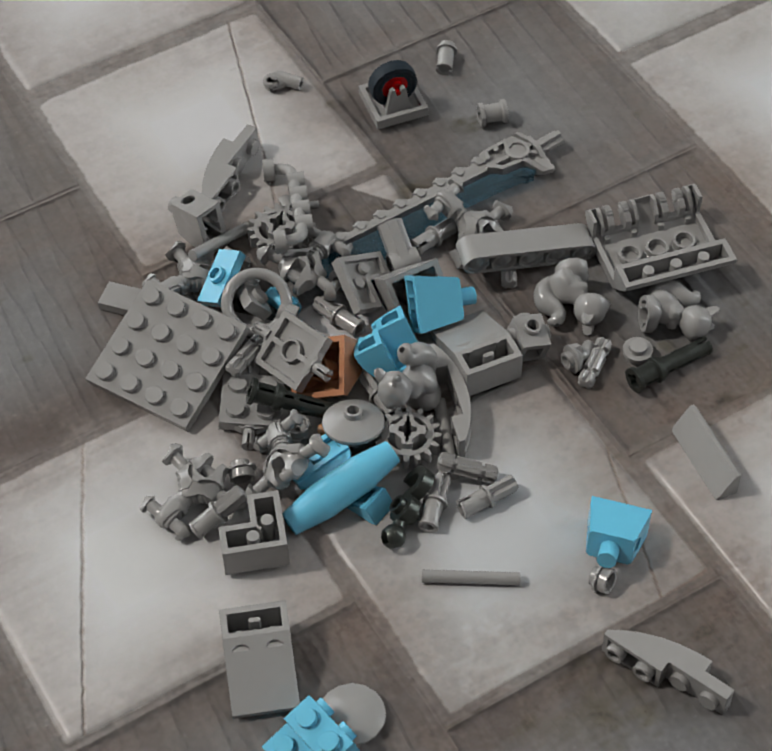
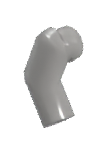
[263,71,304,91]

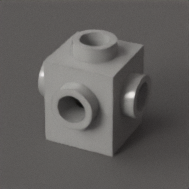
[506,312,551,362]

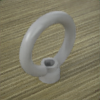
[221,268,300,338]

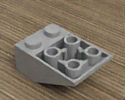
[429,310,523,396]
[219,600,300,719]

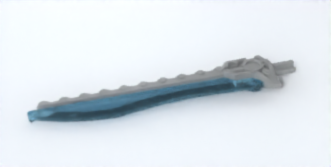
[293,130,564,285]

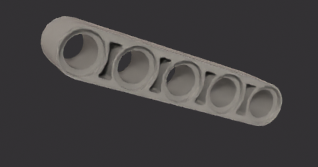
[456,223,597,274]

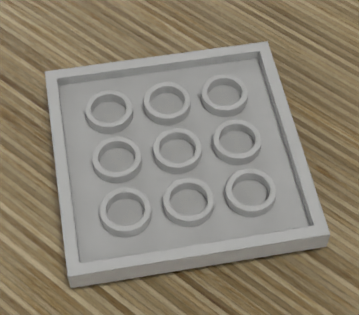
[85,279,250,432]

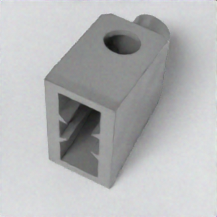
[168,190,229,254]

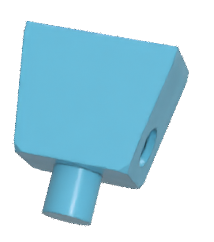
[404,275,477,333]
[586,496,652,568]

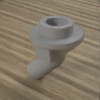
[561,340,594,374]

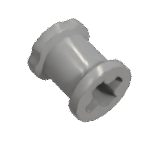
[476,99,509,127]

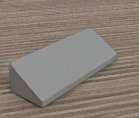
[672,404,741,500]

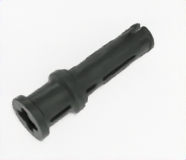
[625,336,713,393]
[246,377,335,419]

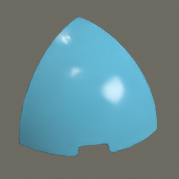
[354,305,418,377]

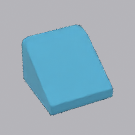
[346,486,392,525]

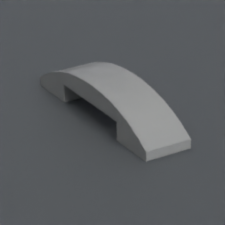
[428,343,471,457]

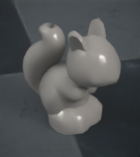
[533,257,611,337]
[638,280,720,341]
[374,342,442,412]

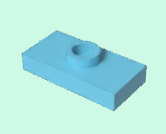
[197,249,246,307]

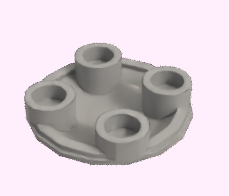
[323,683,386,748]

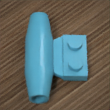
[282,434,400,535]

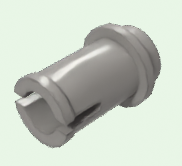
[435,40,457,75]

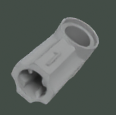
[377,218,421,272]

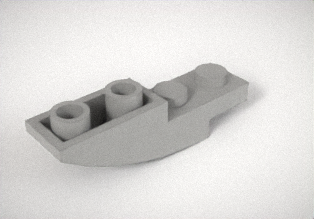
[202,124,260,212]
[602,630,734,715]

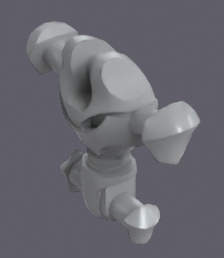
[423,178,513,269]
[256,222,353,301]
[142,241,239,300]
[245,409,330,495]
[140,443,247,541]

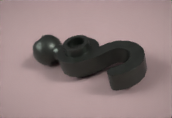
[381,465,435,549]

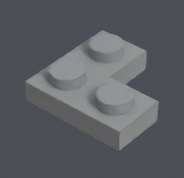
[331,251,390,315]

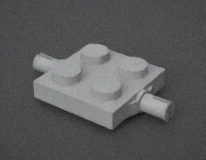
[252,309,333,393]
[218,359,284,450]

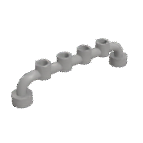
[262,158,314,254]

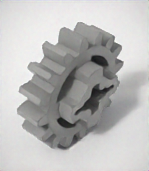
[247,203,309,250]
[374,406,442,470]

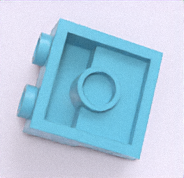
[261,695,360,751]

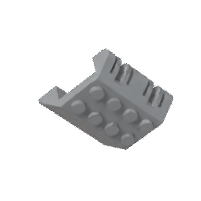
[585,184,737,292]

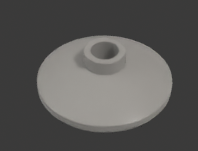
[322,399,385,445]

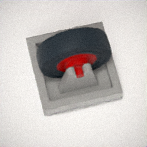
[358,60,428,130]

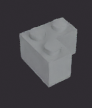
[218,490,290,575]

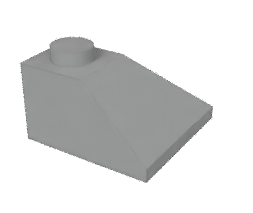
[374,258,443,323]

